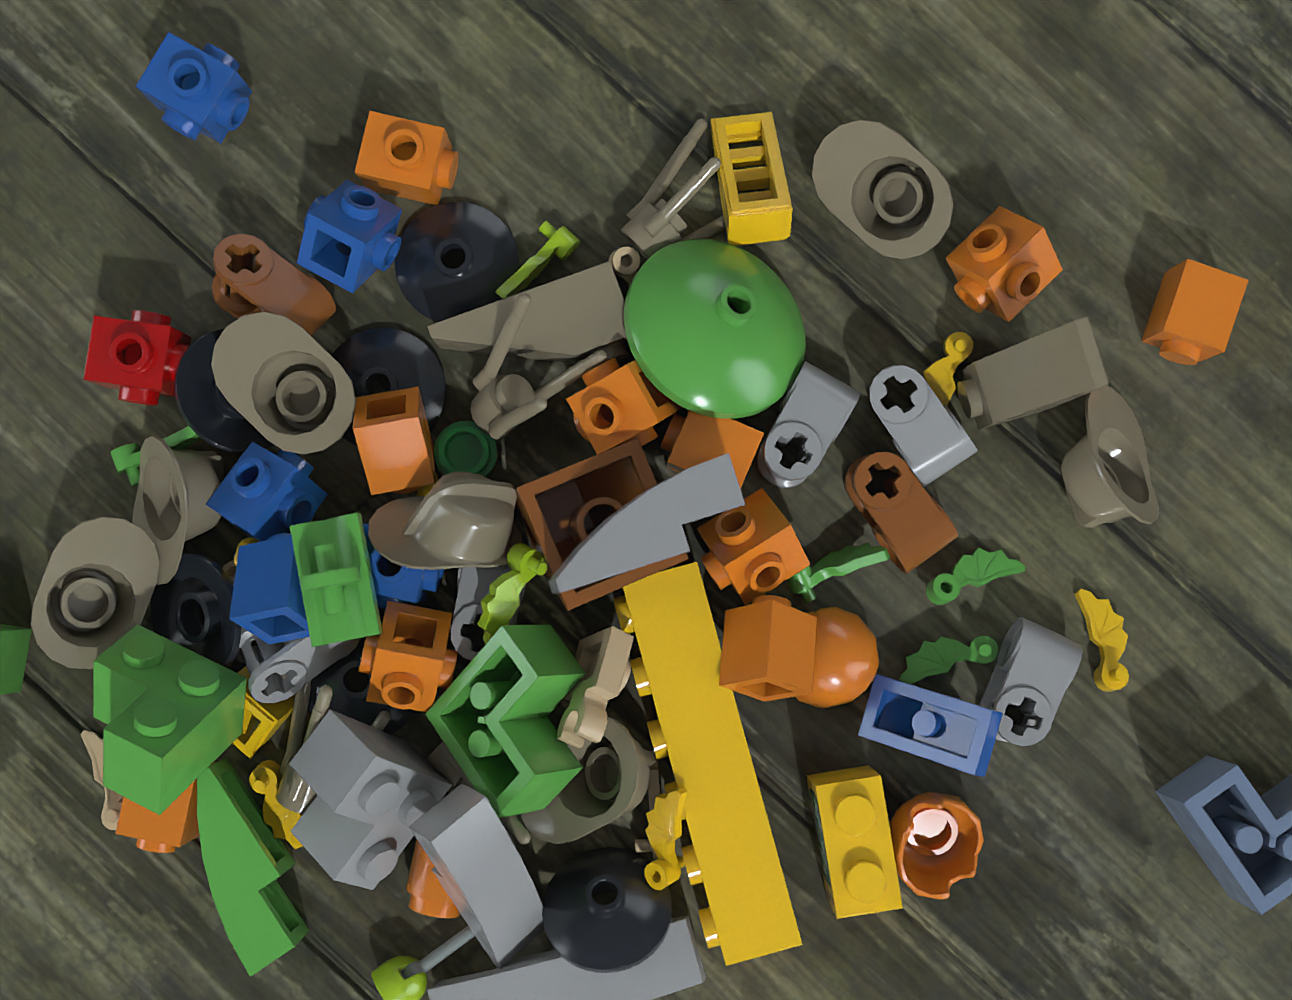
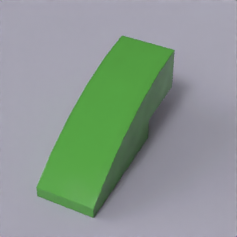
[197,758,309,977]

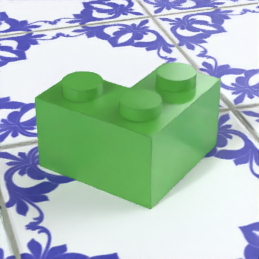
[93,624,247,815]
[425,625,586,818]

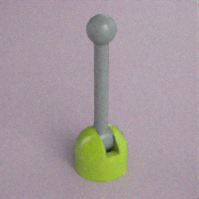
[371,926,475,1000]

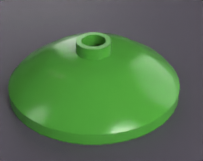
[624,239,806,419]

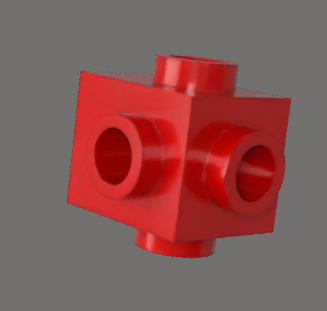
[83,310,191,406]

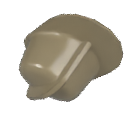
[812,120,954,259]
[211,312,356,455]
[1061,386,1159,528]
[132,436,224,585]
[368,471,522,570]
[31,516,160,669]
[520,717,657,844]

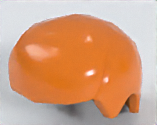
[795,607,879,709]
[889,792,984,900]

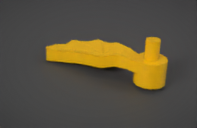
[923,332,973,406]
[1074,589,1129,692]
[249,760,303,849]
[644,787,688,890]

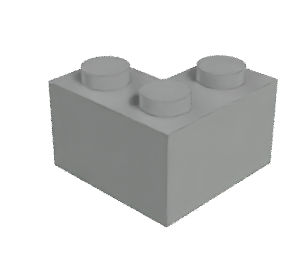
[289,710,452,890]

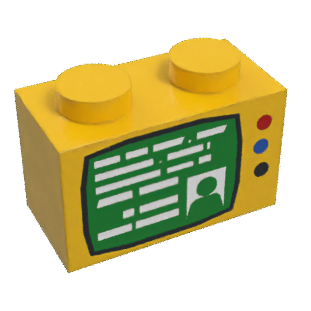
[807,765,903,919]

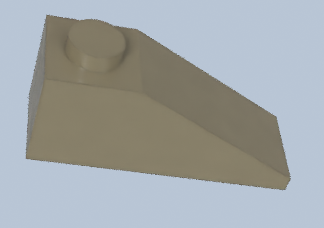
[427,261,629,368]
[957,317,1109,430]

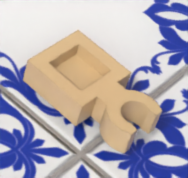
[557,626,634,749]

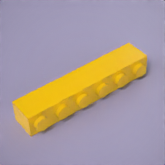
[613,562,803,966]

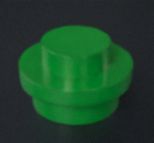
[434,421,498,477]

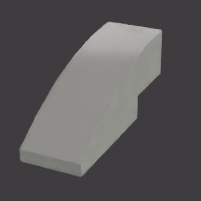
[548,453,745,594]
[409,783,545,969]

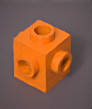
[946,206,1063,322]
[566,358,683,455]
[697,488,811,606]
[359,601,458,712]

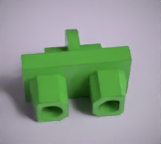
[290,513,383,647]

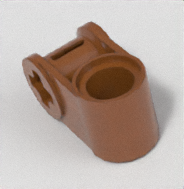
[212,234,336,336]
[844,452,958,575]

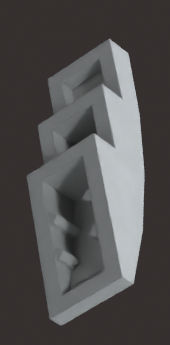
[427,915,706,1000]

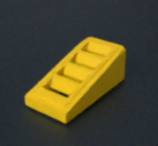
[710,112,793,246]

